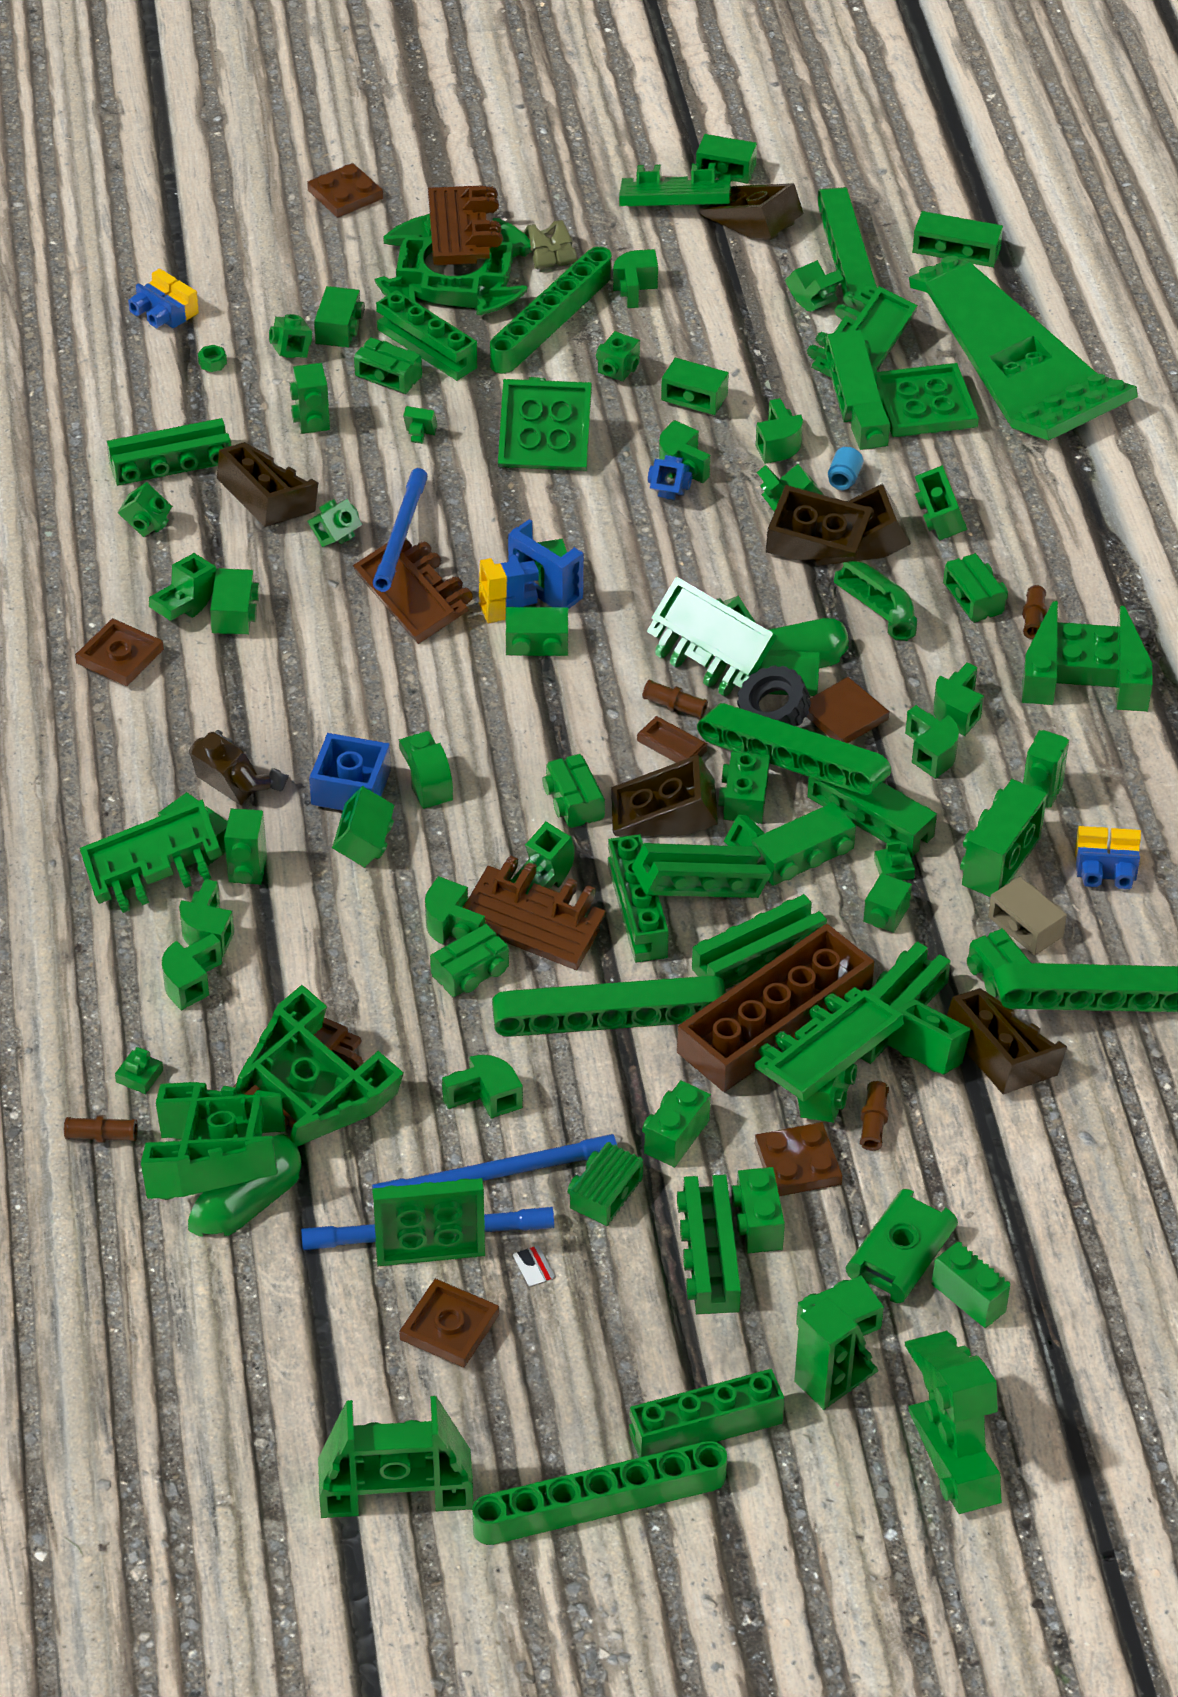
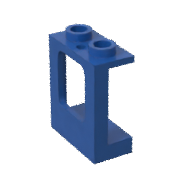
[508,519,583,609]

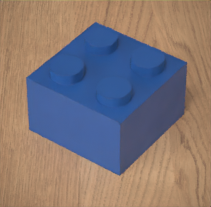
[309,733,391,810]

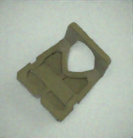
[523,220,578,269]

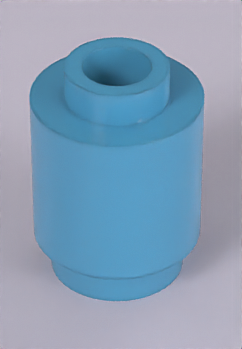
[828,447,864,490]

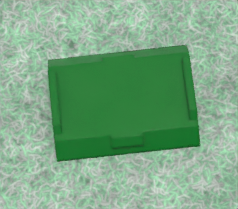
[762,650,820,696]

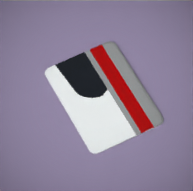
[513,1245,555,1286]

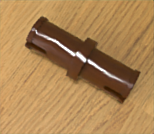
[1022,585,1047,639]
[642,679,708,719]
[859,1081,889,1151]
[64,1115,138,1143]

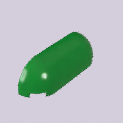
[834,561,914,624]
[730,618,849,672]
[188,1134,301,1237]

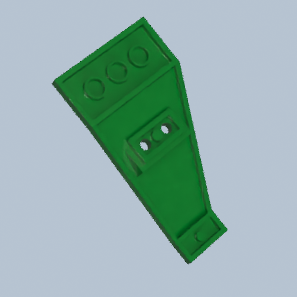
[909,256,1138,441]

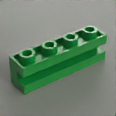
[376,290,477,381]
[107,418,231,486]
[807,777,937,858]
[608,834,669,963]
[631,843,771,898]
[692,894,827,989]
[861,942,951,1064]
[677,1174,741,1315]
[629,1368,785,1458]

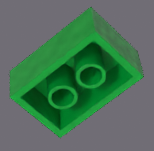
[960,779,1047,897]

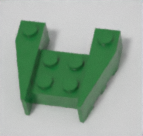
[1022,601,1153,712]
[236,985,404,1147]
[141,1082,286,1200]
[905,1331,1002,1514]
[318,1396,474,1518]

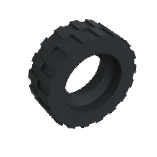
[737,665,811,727]

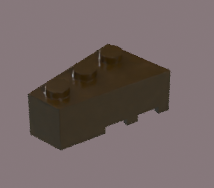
[217,442,319,527]
[947,988,1067,1095]

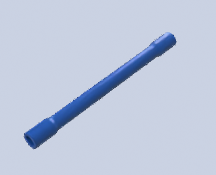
[373,468,428,592]
[372,1134,617,1193]
[301,1207,554,1250]

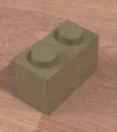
[988,876,1067,956]

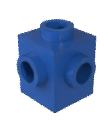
[648,455,692,500]

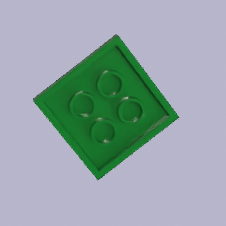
[876,363,979,437]
[498,379,592,471]
[372,1178,485,1267]

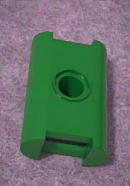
[845,1189,958,1303]

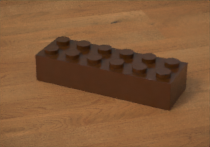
[677,923,875,1093]

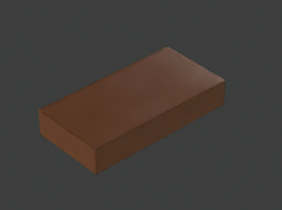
[637,716,708,763]

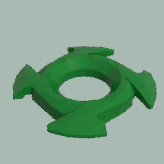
[374,214,532,316]

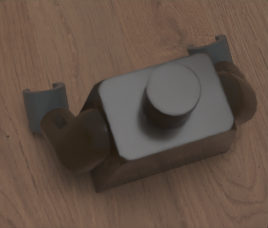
[189,730,289,806]

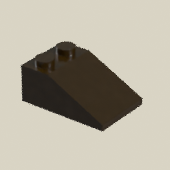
[700,183,804,241]
[815,483,911,566]
[765,485,873,560]
[611,754,718,836]

